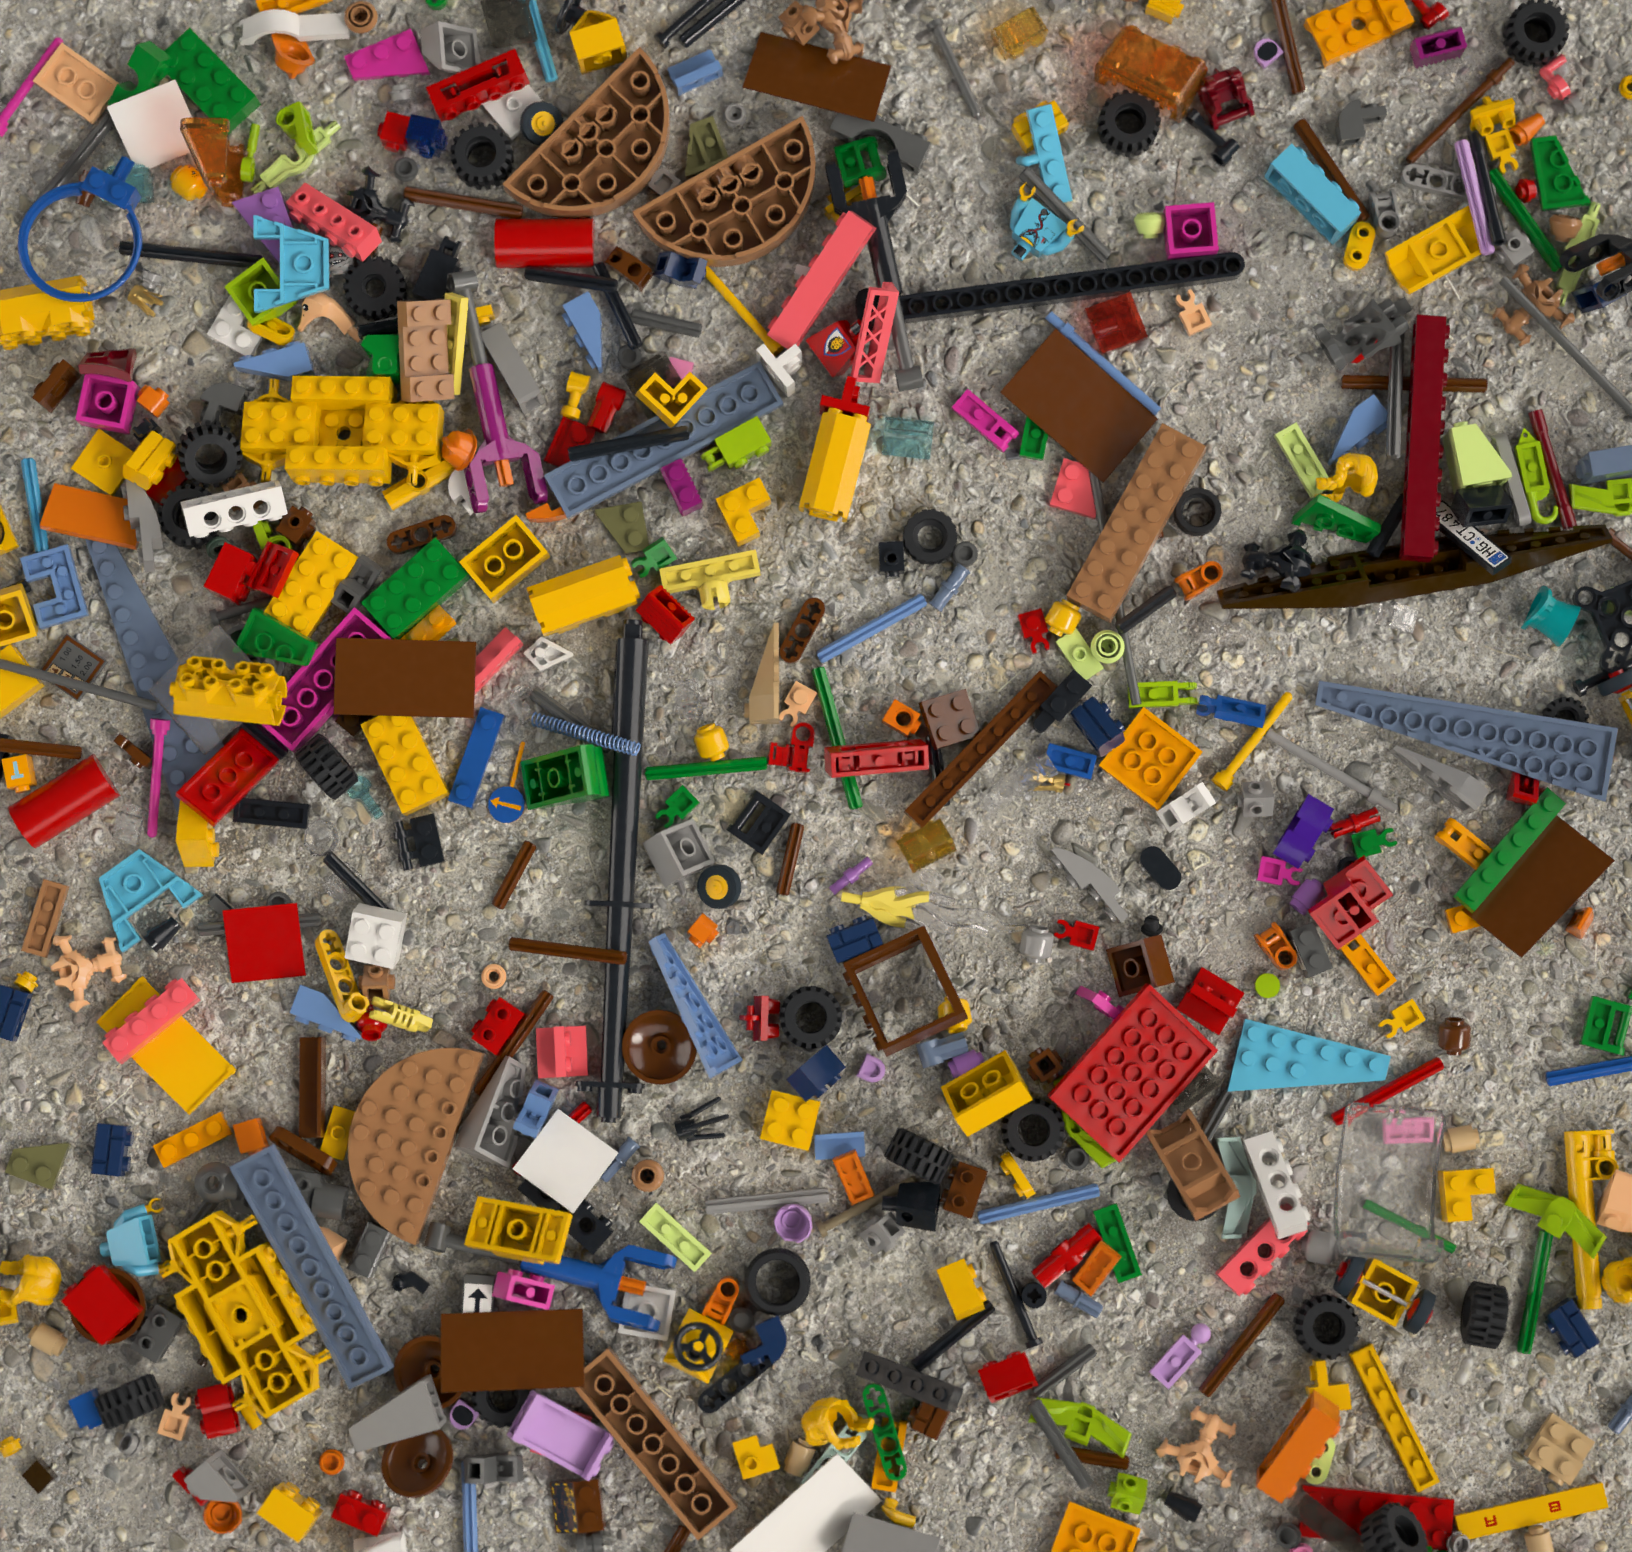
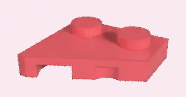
[1049,458,1096,519]

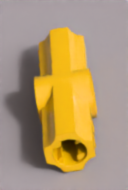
[382,456,455,511]

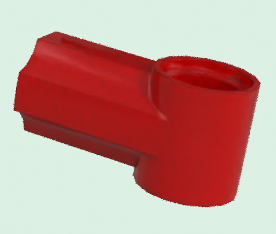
[587,381,627,434]

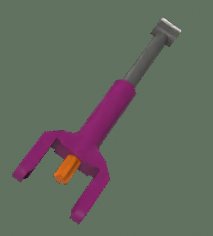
[447,270,548,513]

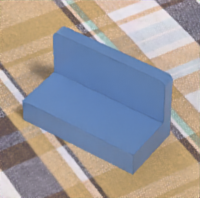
[667,50,723,96]
[814,1131,865,1160]

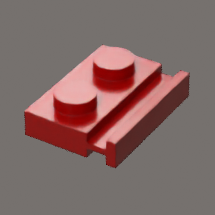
[544,416,597,468]
[247,541,299,598]

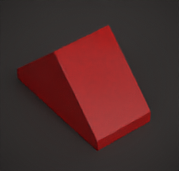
[1505,772,1539,806]

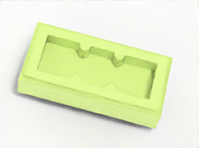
[1055,628,1104,680]

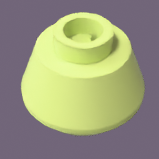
[1134,212,1165,239]
[1091,630,1125,664]

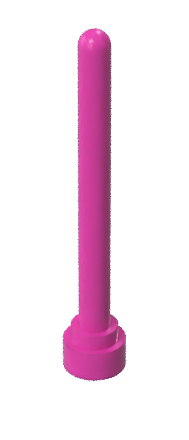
[0,37,63,138]
[147,718,170,838]

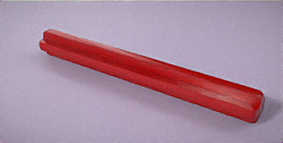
[1331,1057,1444,1126]

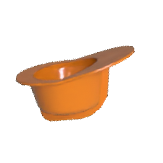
[271,33,315,79]
[441,429,477,471]

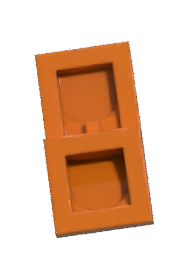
[526,503,567,523]

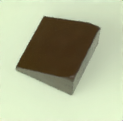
[22,1458,58,1494]

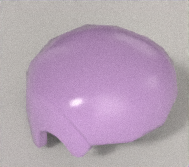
[774,1204,813,1243]

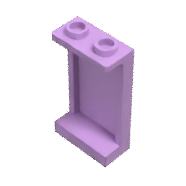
[506,1389,614,1481]

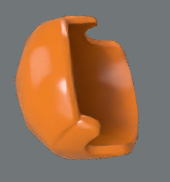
[203,1500,242,1534]

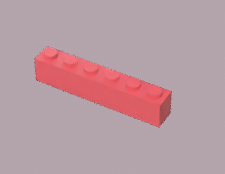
[767,211,877,349]

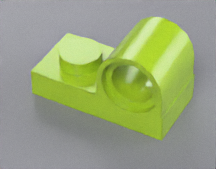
[276,101,318,156]
[253,520,294,552]

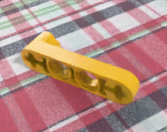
[315,929,369,1023]

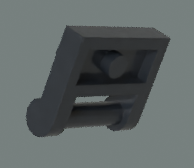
[726,789,791,856]

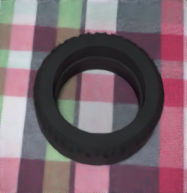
[744,1248,811,1316]

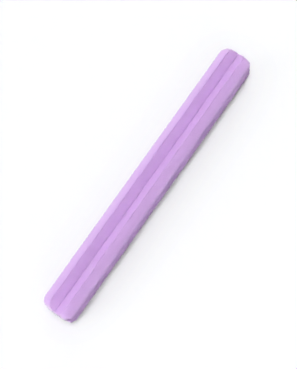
[1455,139,1495,256]

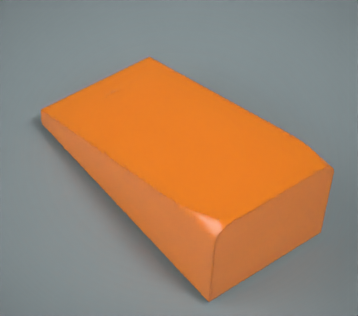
[1565,907,1594,939]

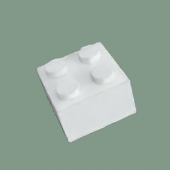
[345,903,408,969]

